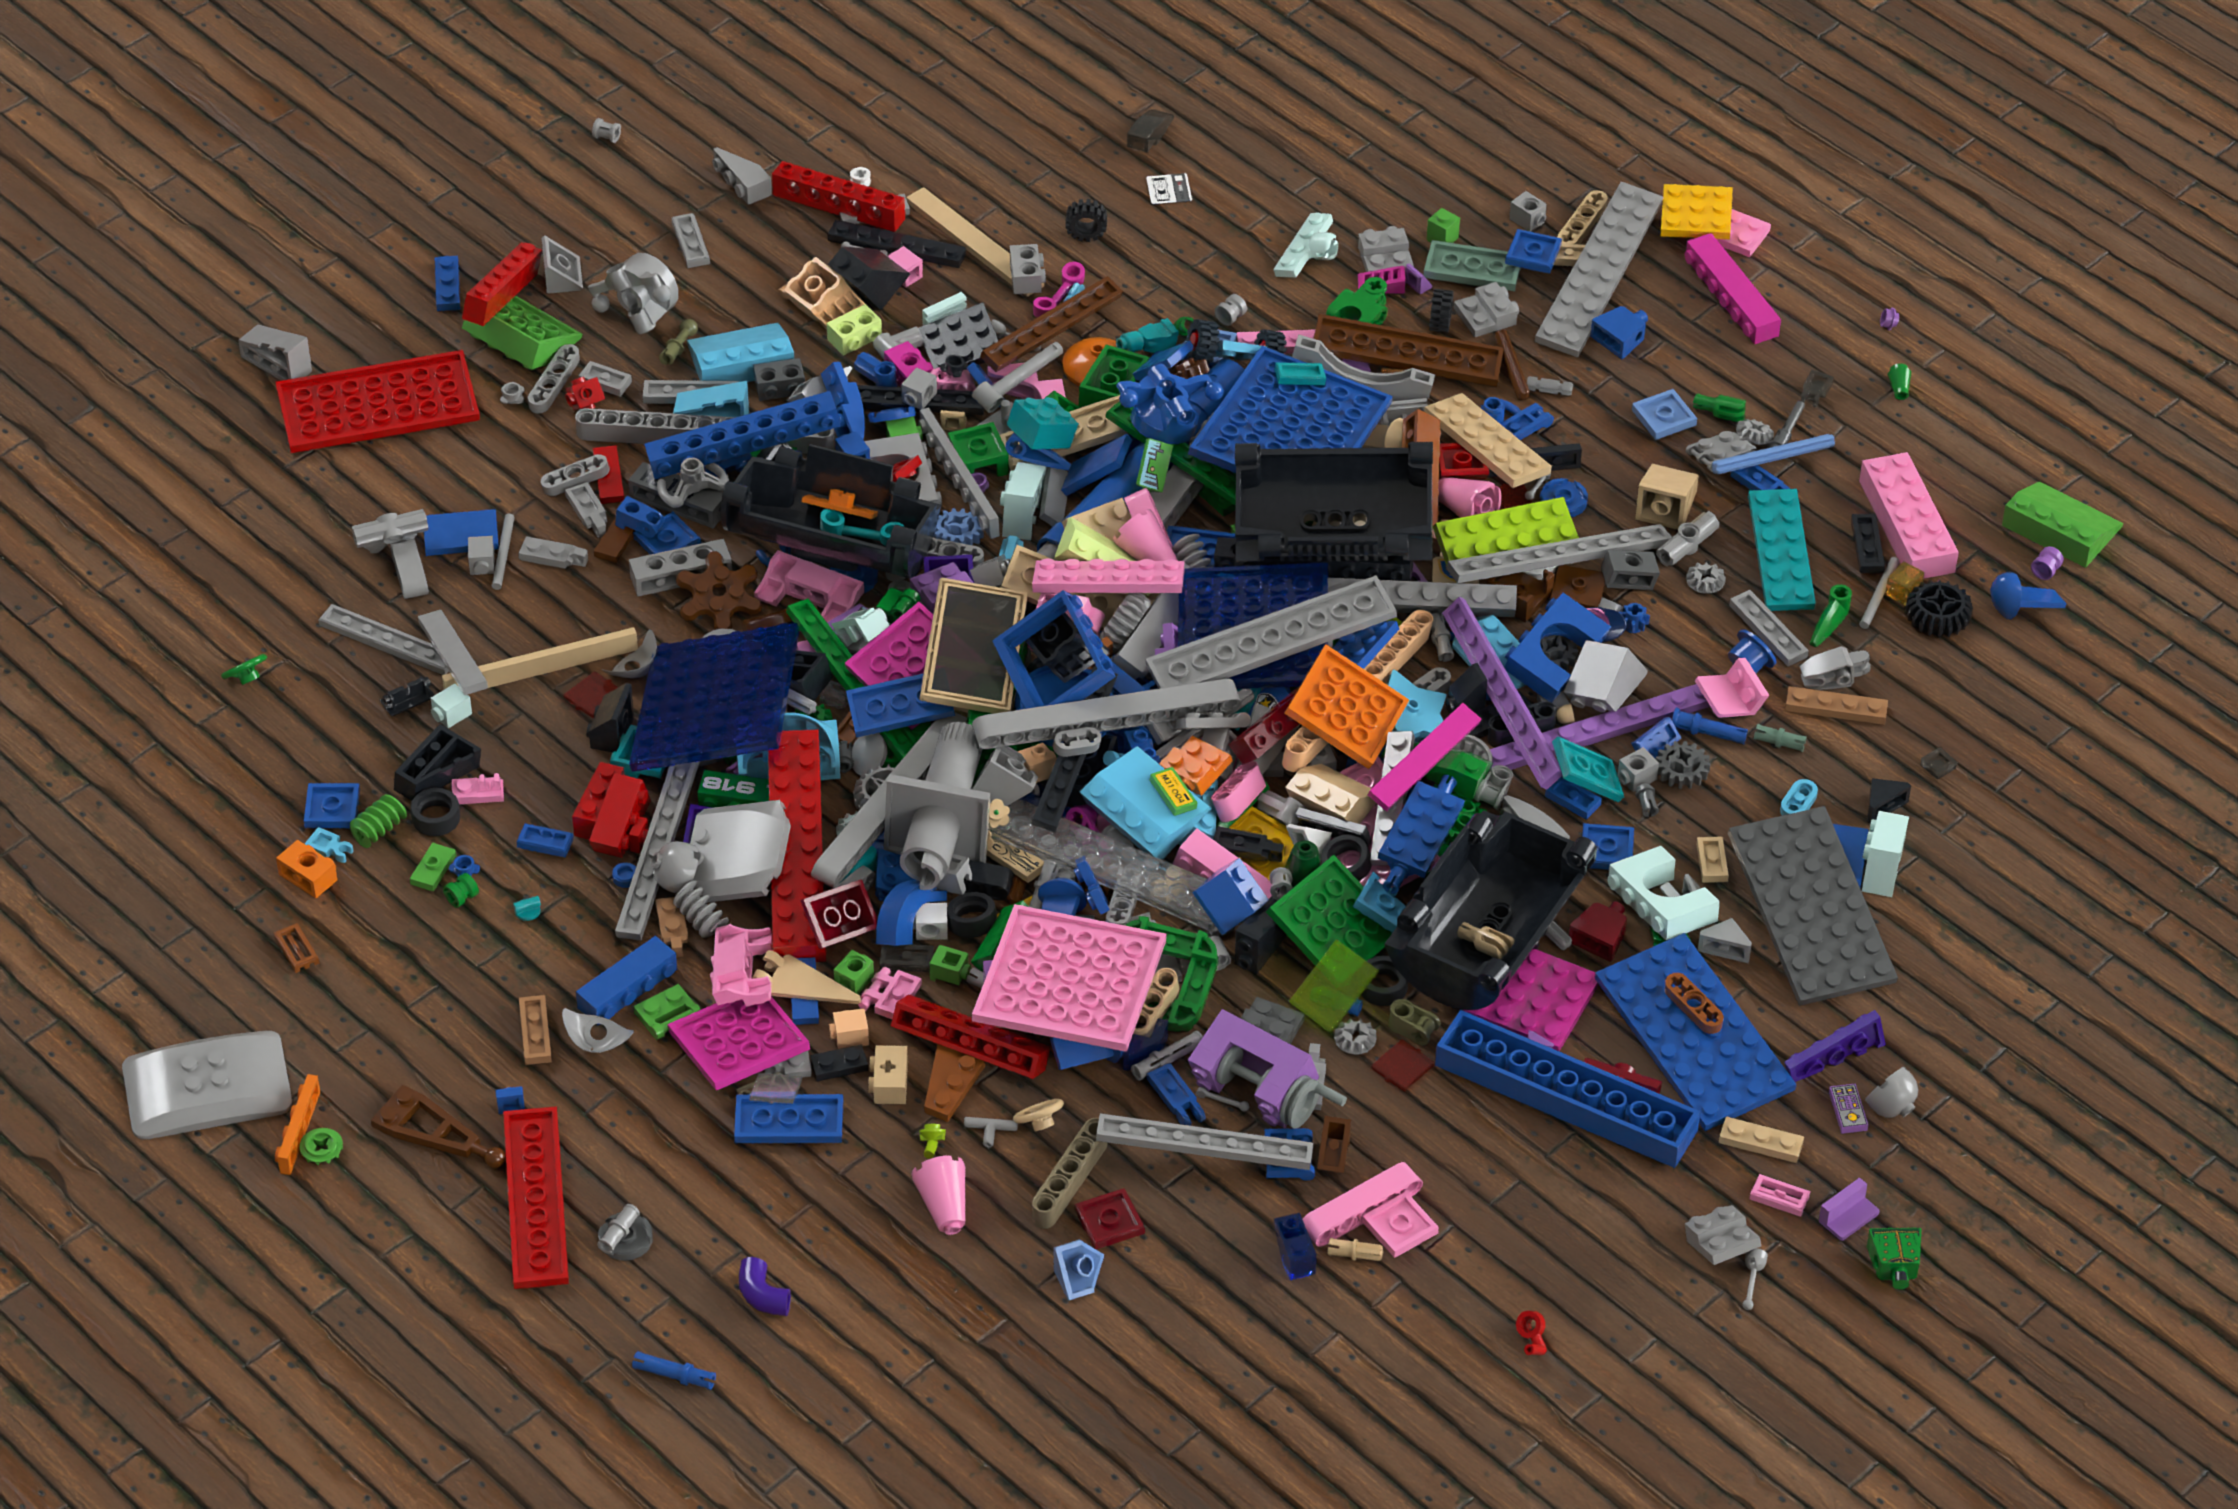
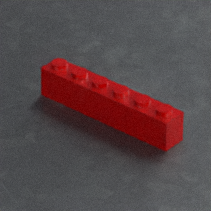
[462,242,542,326]

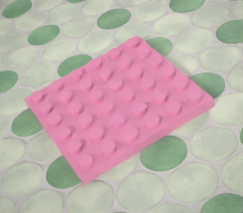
[972,904,1166,1052]

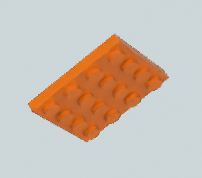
[1284,644,1409,769]

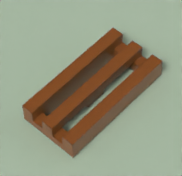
[274,923,320,973]

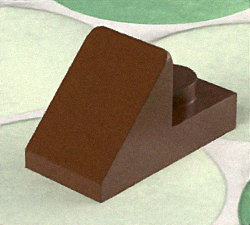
[1317,1116,1352,1173]

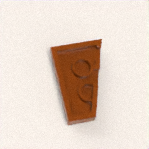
[924,1044,985,1122]

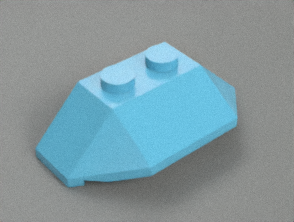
[1452,615,1525,689]

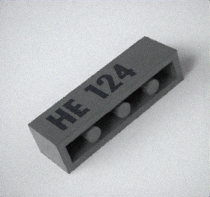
[628,462,723,529]

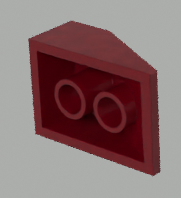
[800,879,878,949]

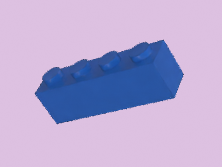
[576,936,677,1025]

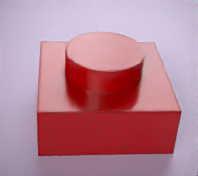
[629,816,649,853]

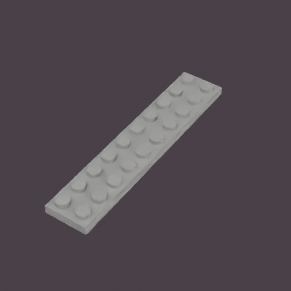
[1534,181,1663,358]
[1146,576,1397,689]

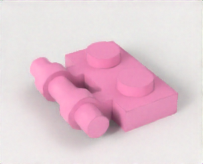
[858,967,922,1019]

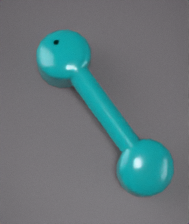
[820,509,904,546]

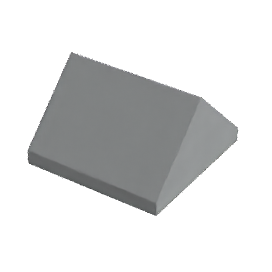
[542,235,583,294]

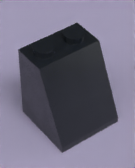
[828,247,910,310]

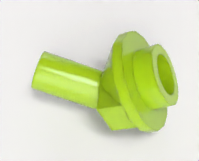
[919,1124,946,1159]

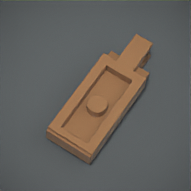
[655,897,688,958]

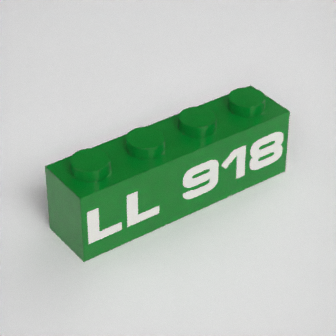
[698,770,769,808]

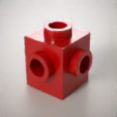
[565,376,605,410]

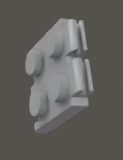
[1686,431,1756,472]

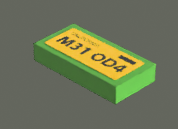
[1149,767,1198,816]

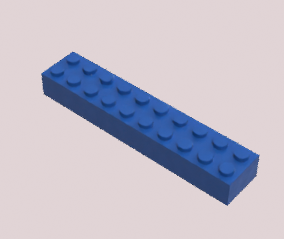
[1435,1010,1701,1168]

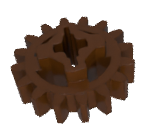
[1168,358,1210,379]

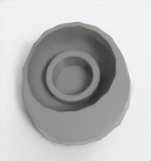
[852,733,887,776]

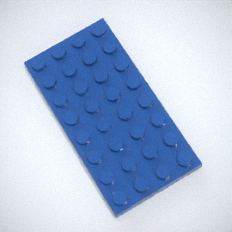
[1595,933,1796,1131]

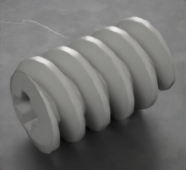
[1173,534,1217,588]
[673,881,729,938]

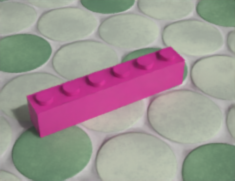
[1684,233,1781,345]

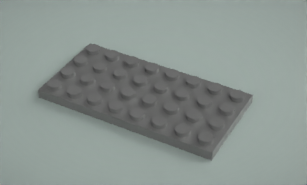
[1728,806,1898,1006]

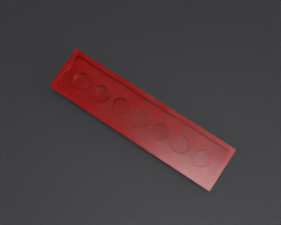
[503,1106,569,1289]

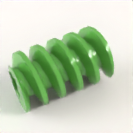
[350,794,407,848]

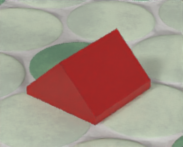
[1439,443,1489,480]

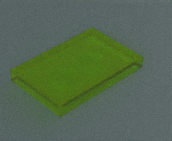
[1289,939,1379,1034]

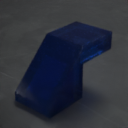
[1123,1018,1168,1071]

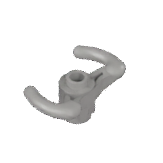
[657,458,729,508]

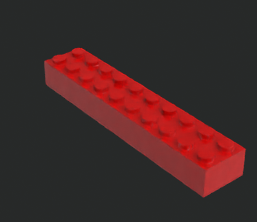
[768,729,826,962]

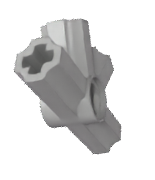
[352,509,429,553]

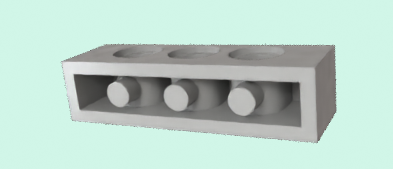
[629,539,732,597]

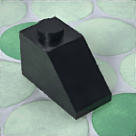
[1445,663,1487,713]

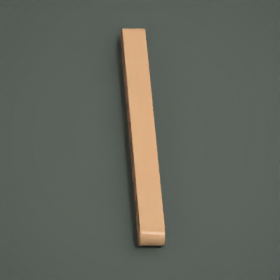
[1282,610,1433,772]

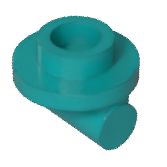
[513,896,541,921]

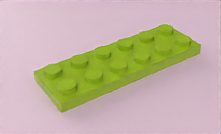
[1433,497,1579,566]

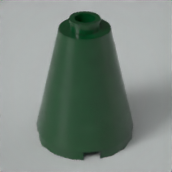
[1283,840,1322,888]

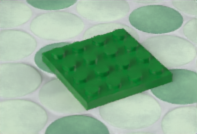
[1266,855,1392,989]

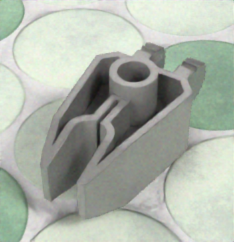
[1800,646,1871,691]

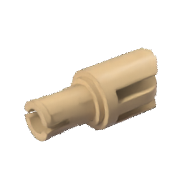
[1457,922,1514,959]

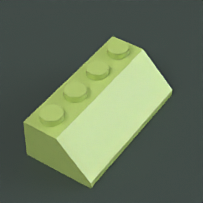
[1054,517,1151,598]

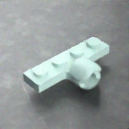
[1273,213,1339,278]

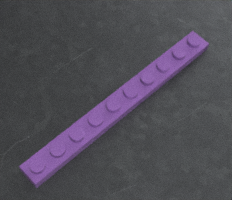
[1442,597,1562,790]
[1490,684,1710,770]

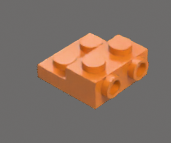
[1159,736,1233,796]

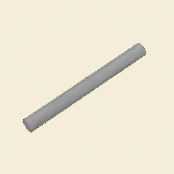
[492,514,515,590]
[1859,557,1900,629]

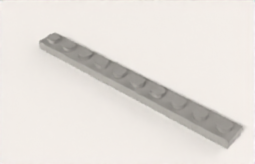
[1447,524,1672,583]
[615,733,706,941]

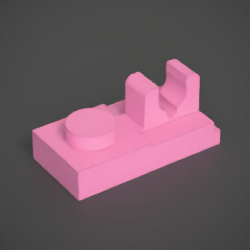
[452,773,504,804]

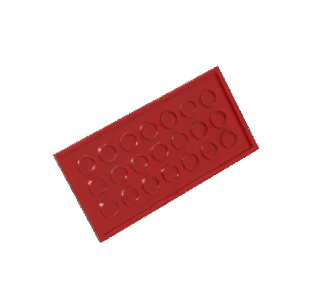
[275,350,480,453]

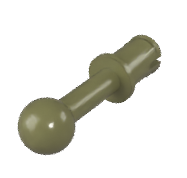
[659,319,698,365]

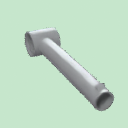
[972,342,1063,413]

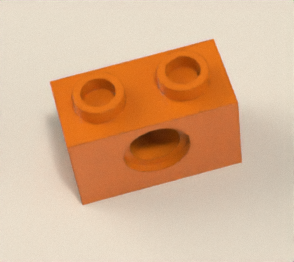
[276,839,337,898]

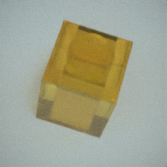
[1885,561,1924,606]

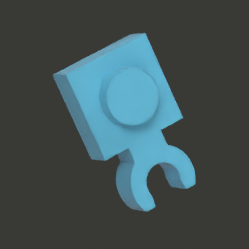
[305,827,353,863]

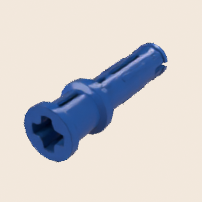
[1672,707,1748,745]

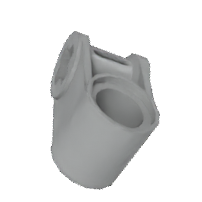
[1474,765,1514,810]

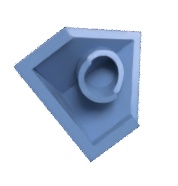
[1054,1240,1104,1300]

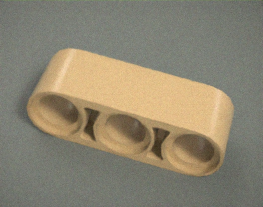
[1132,968,1179,1042]

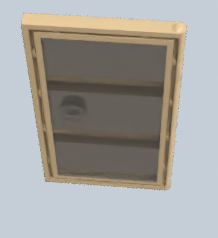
[920,578,1028,714]

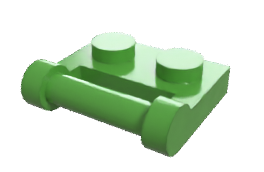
[633,984,701,1040]

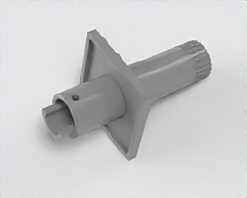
[884,722,991,890]

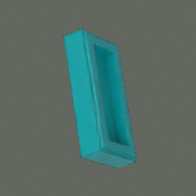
[1274,363,1326,385]

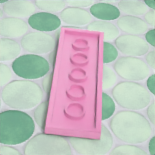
[1032,559,1185,593]

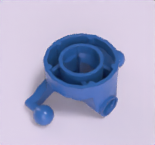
[1116,364,1224,444]

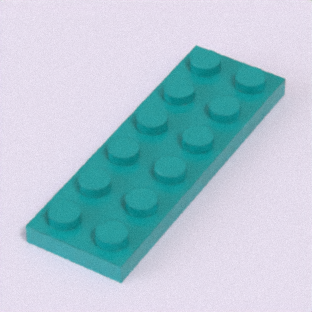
[1748,489,1816,611]

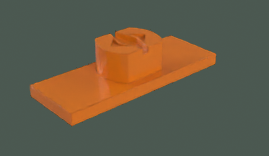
[801,489,878,519]

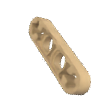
[1557,190,1608,244]

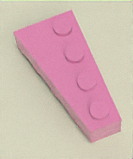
[1169,828,1279,917]

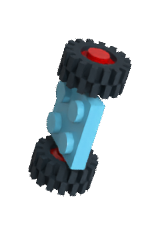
[1186,319,1287,364]

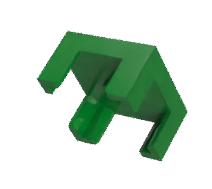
[948,422,1009,477]

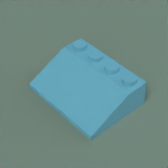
[687,323,794,382]
[1080,746,1211,864]

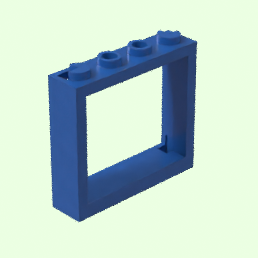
[992,590,1116,709]

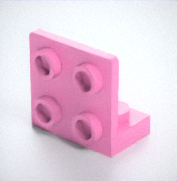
[1695,658,1769,718]

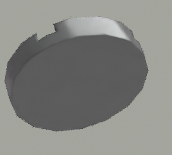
[598,1212,653,1261]

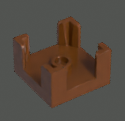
[1486,569,1555,623]

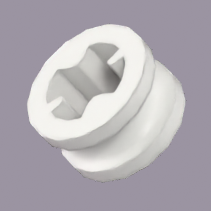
[850,167,871,186]

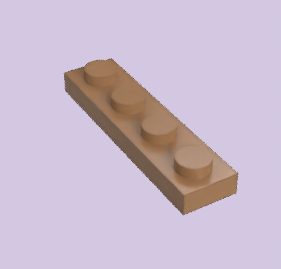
[1785,686,1888,725]

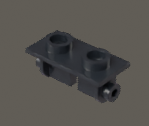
[380,676,435,717]

